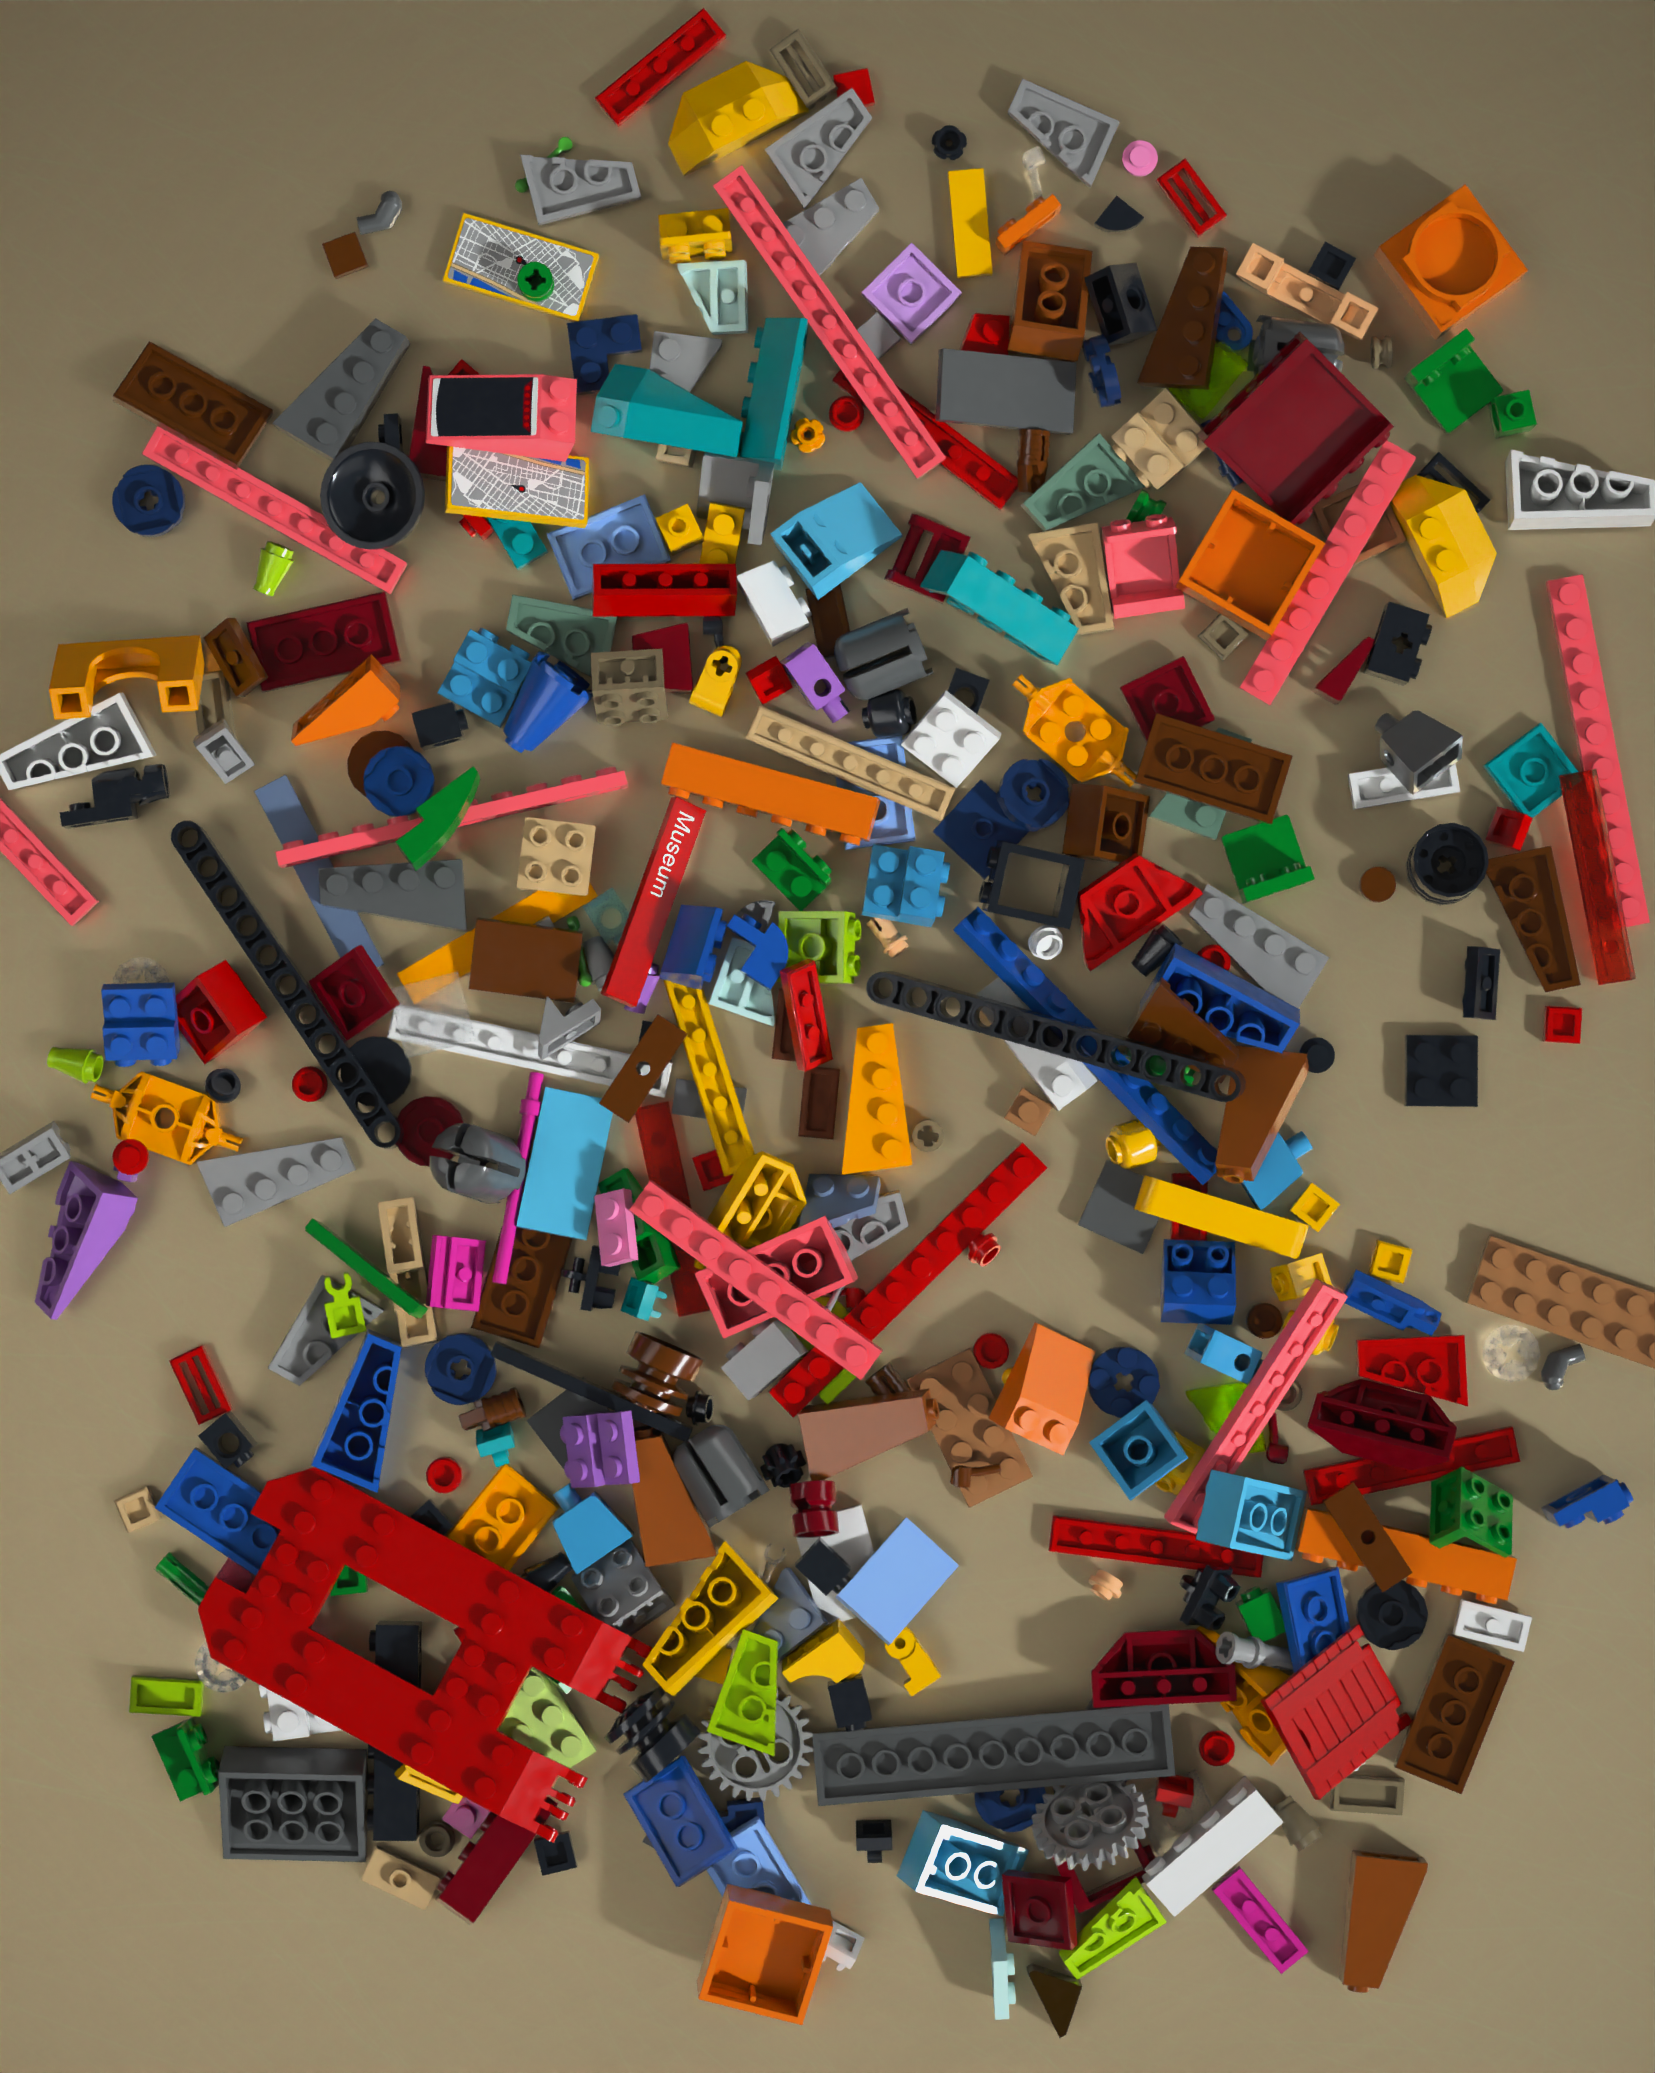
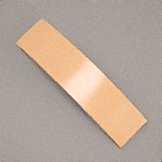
[1236,243,1379,340]

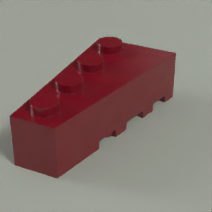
[435,1797,558,1925]

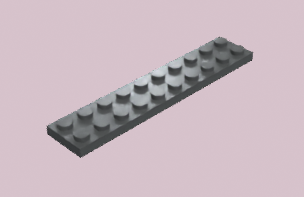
[812,1704,1176,1806]

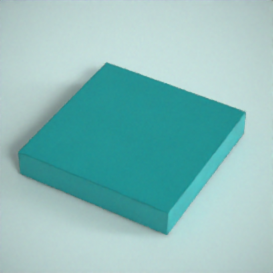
[1483,723,1584,818]

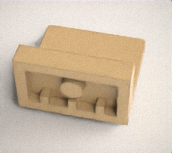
[516,817,596,896]

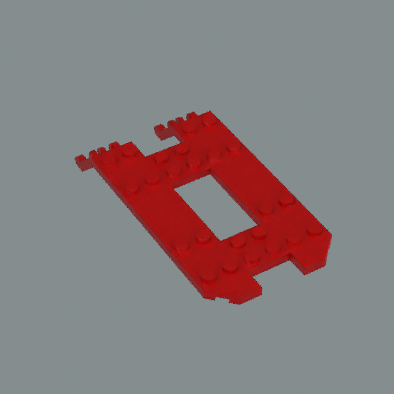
[198,1467,653,1843]

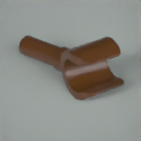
[950,1464,1001,1488]

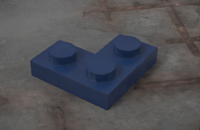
[567,314,642,395]

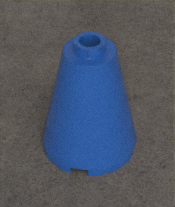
[503,651,593,753]

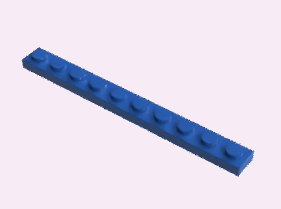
[953,907,1217,1185]

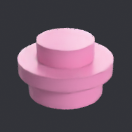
[1122,140,1158,177]

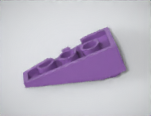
[35,1161,138,1320]

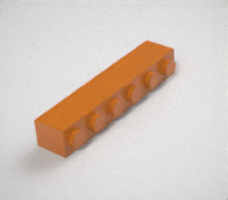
[661,743,880,846]
[1295,1506,1517,1604]

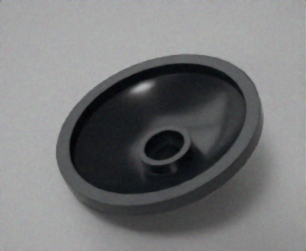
[320,442,425,550]

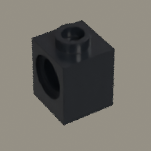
[948,668,990,714]
[412,702,469,750]
[198,1411,257,1469]
[795,1537,851,1596]
[828,1674,872,1732]

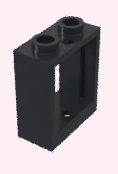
[979,840,1085,929]

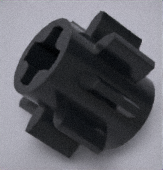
[760,1443,807,1488]

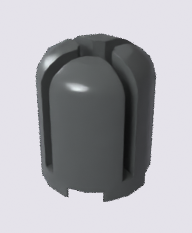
[1247,315,1345,377]
[834,608,934,700]
[430,1123,526,1204]
[672,1425,770,1528]

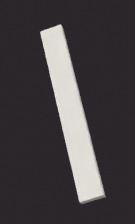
[387,1004,673,1098]

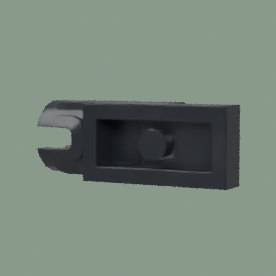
[60,764,170,829]

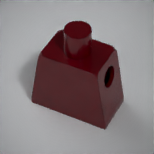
[632,623,693,694]

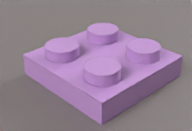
[861,243,962,345]

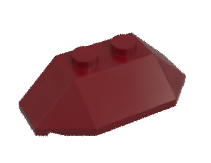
[1308,1379,1457,1470]
[1091,1629,1237,1708]

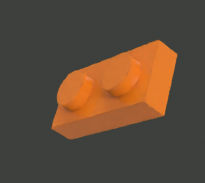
[995,194,1061,256]

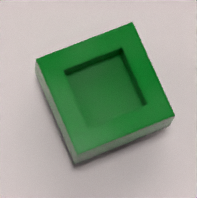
[331,1565,368,1596]

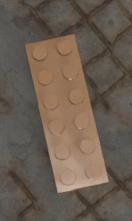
[1465,1236,1655,1369]

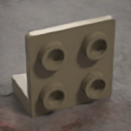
[591,649,668,726]

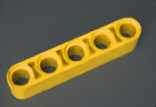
[1134,1175,1308,1259]

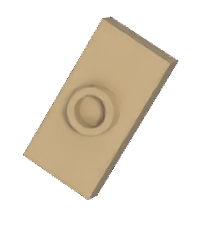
[361,1845,441,1910]

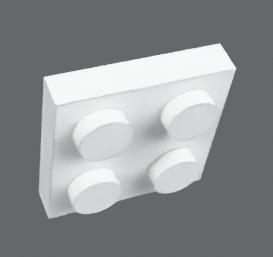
[901,690,1002,788]

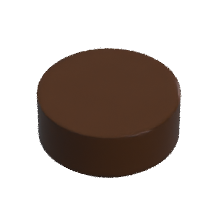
[1359,867,1396,903]
[1246,1303,1283,1339]

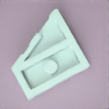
[677,260,748,335]
[709,937,775,1027]
[989,1918,1016,2020]

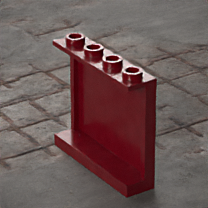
[1197,331,1394,525]

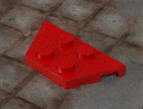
[1077,853,1203,971]

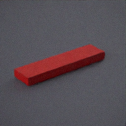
[595,8,726,127]

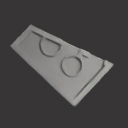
[764,88,872,209]
[797,1190,908,1262]

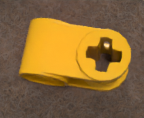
[689,645,742,717]

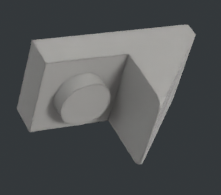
[193,718,255,784]
[538,997,601,1060]

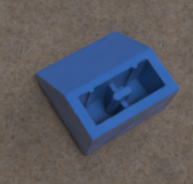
[660,905,727,990]
[1160,1239,1236,1325]

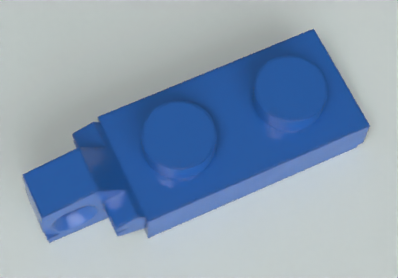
[1342,1269,1442,1336]

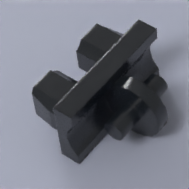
[561,1245,621,1311]
[1179,1564,1241,1630]

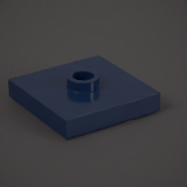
[933,779,1029,880]

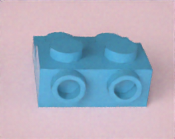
[437,628,531,728]
[861,844,950,927]

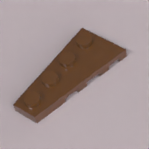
[1137,247,1228,390]
[1486,846,1581,992]

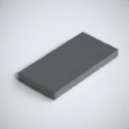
[936,348,1077,435]

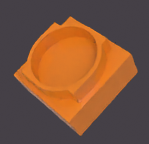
[1374,184,1528,340]
[1175,489,1325,641]
[697,1884,833,2025]

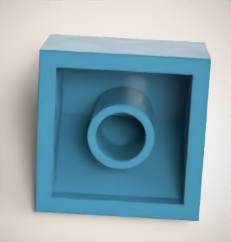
[1089,1400,1188,1501]

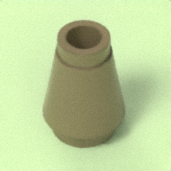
[1273,1795,1322,1851]

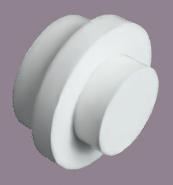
[1028,925,1063,960]

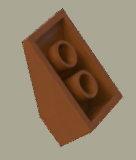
[1008,240,1093,361]

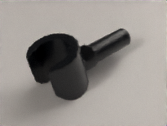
[703,616,728,664]

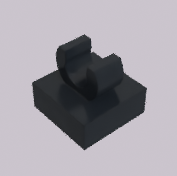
[856,1820,892,1863]

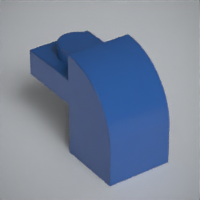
[726,913,788,991]

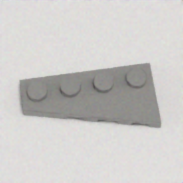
[1188,884,1329,1009]
[196,1137,356,1227]

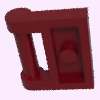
[884,514,971,604]

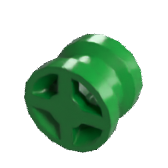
[517,262,555,302]
[1126,489,1167,523]

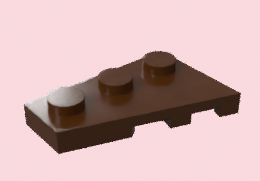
[1127,977,1240,1084]

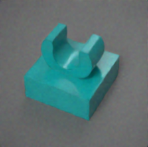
[620,1277,667,1321]
[476,1421,515,1467]

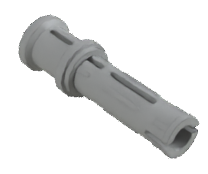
[1216,1631,1293,1671]

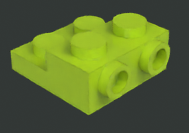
[777,911,862,984]

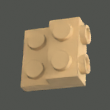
[1111,388,1208,490]

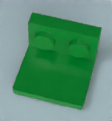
[1404,328,1503,433]
[1221,815,1315,904]
[752,828,831,911]
[1429,1467,1513,1558]
[151,1717,220,1802]

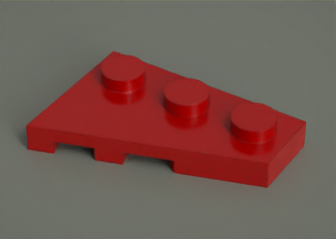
[1356,1335,1468,1406]

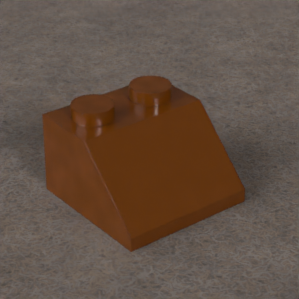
[1062,783,1150,864]

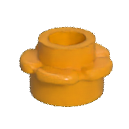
[790,418,825,453]

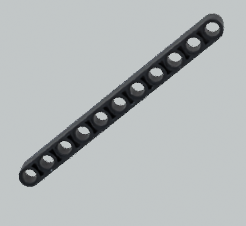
[171,821,404,1149]
[866,971,1246,1102]

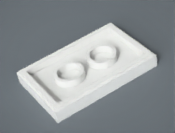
[796,1504,874,1626]

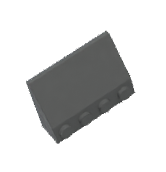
[218,1746,368,1862]

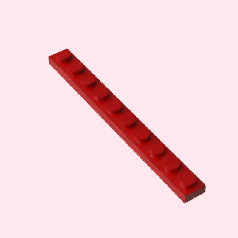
[768,1142,1047,1418]

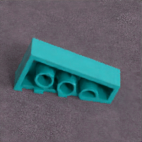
[920,550,1079,665]

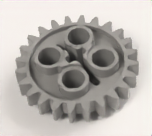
[698,1688,813,1801]
[1032,1780,1149,1871]

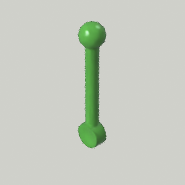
[515,137,572,193]
[567,916,592,987]

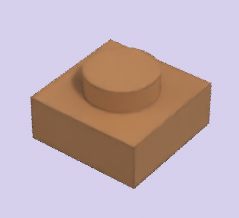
[1004,1088,1053,1136]

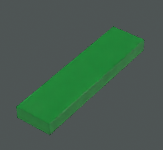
[305,1218,428,1319]

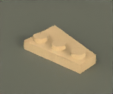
[1028,523,1115,635]

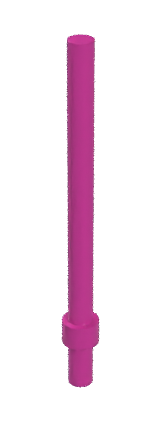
[492,1072,544,1284]

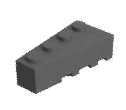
[273,318,410,461]
[318,859,467,932]

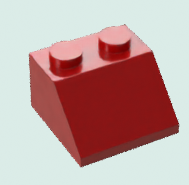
[176,960,267,1064]

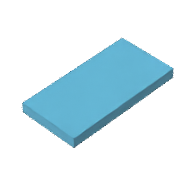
[516,1087,613,1241]

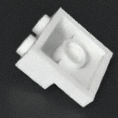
[259,1685,341,1741]

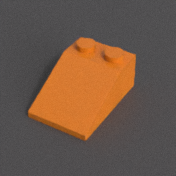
[291,654,400,746]
[988,1322,1095,1455]

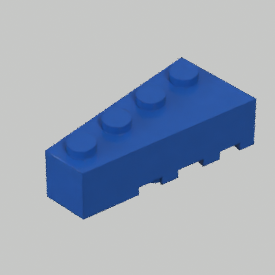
[1139,943,1300,1053]
[311,1329,402,1493]

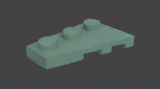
[1148,728,1252,840]

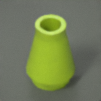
[253,541,294,596]
[47,1047,104,1084]

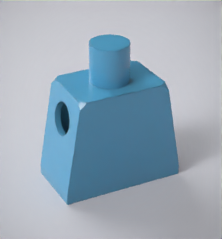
[1241,1131,1313,1210]
[1184,1324,1264,1384]
[552,1483,634,1574]

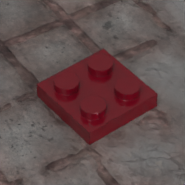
[1119,656,1215,743]
[308,944,400,1041]
[1002,1869,1078,1951]

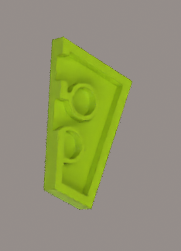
[707,1629,778,1756]
[1058,1877,1167,1980]

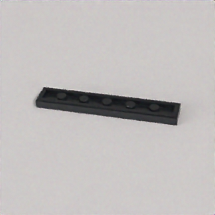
[491,1341,693,1442]

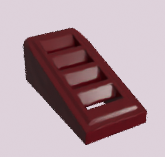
[1312,636,1375,705]

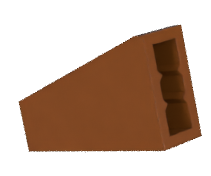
[1215,1045,1309,1183]
[798,1388,939,1481]
[632,1426,717,1567]
[1339,1850,1428,1993]

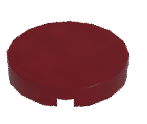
[397,1096,464,1166]

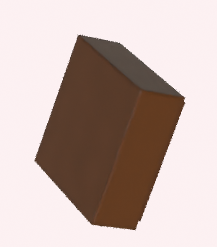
[322,232,369,279]

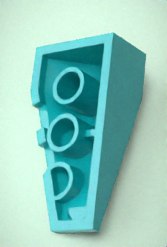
[591,364,743,457]

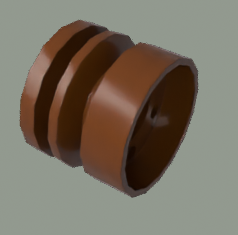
[612,1331,703,1417]

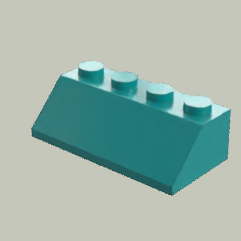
[738,318,808,471]

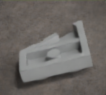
[650,331,722,393]

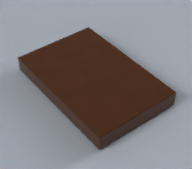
[469,917,584,1003]

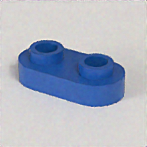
[1216,291,1253,353]

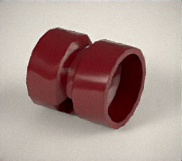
[789,1480,839,1538]

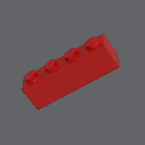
[592,564,737,617]

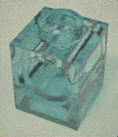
[582,887,629,945]

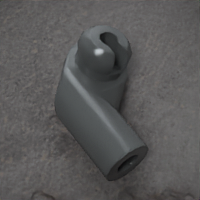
[357,191,402,235]
[1541,1344,1585,1390]

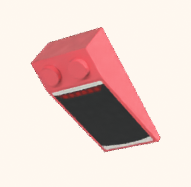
[426,374,577,462]

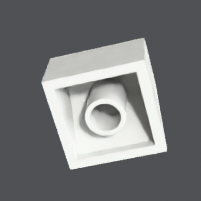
[736,560,812,647]

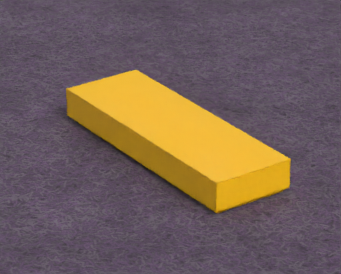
[948,168,993,279]

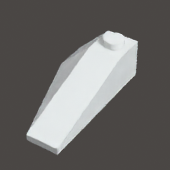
[976,977,1099,1111]

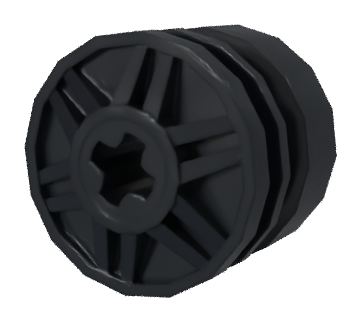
[1406,823,1489,905]
[604,1686,700,1783]

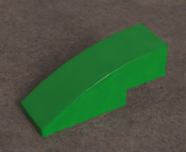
[395,766,481,871]
[598,1168,681,1284]

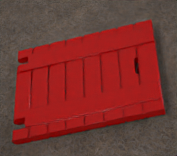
[1260,1624,1411,1800]

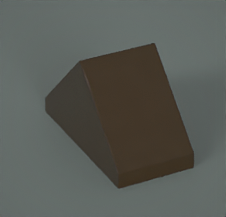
[1026,1963,1082,2038]

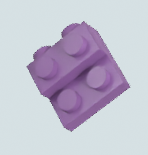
[560,1410,640,1488]

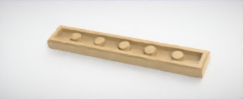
[745,706,956,822]

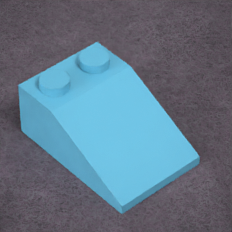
[1196,1469,1307,1561]
[897,1810,1029,1916]

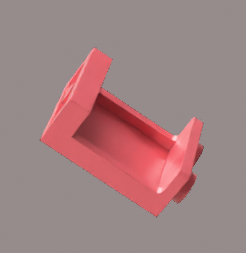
[1101,514,1185,619]

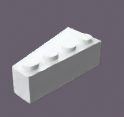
[1505,449,1655,530]
[0,692,157,790]
[1142,1776,1284,1917]

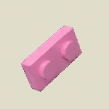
[594,1188,638,1267]

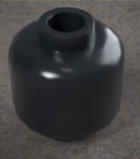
[862,689,917,739]

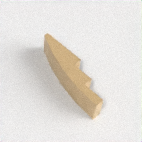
[378,1197,438,1348]

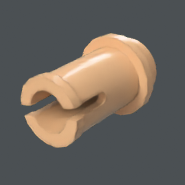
[866,918,909,958]

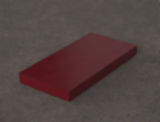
[246,591,401,693]

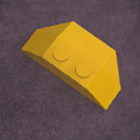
[668,61,810,176]
[1390,475,1497,618]
[694,1151,807,1270]

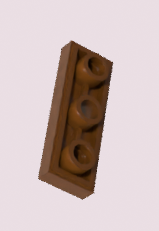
[599,1014,688,1123]
[1322,1481,1413,1592]

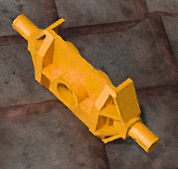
[1012,674,1136,788]
[91,1071,243,1165]

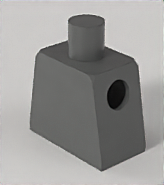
[1375,711,1463,795]

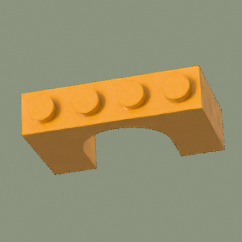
[49,635,205,720]

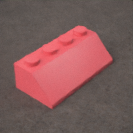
[694,1216,858,1339]

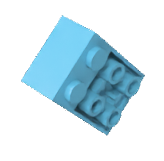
[770,482,903,600]

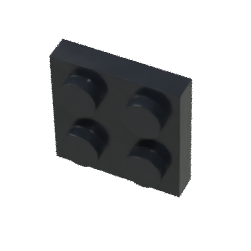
[1405,1035,1478,1107]

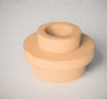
[1088,1569,1123,1601]

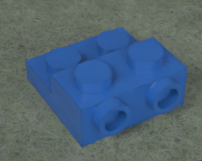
[101,982,180,1067]
[1541,1475,1634,1528]

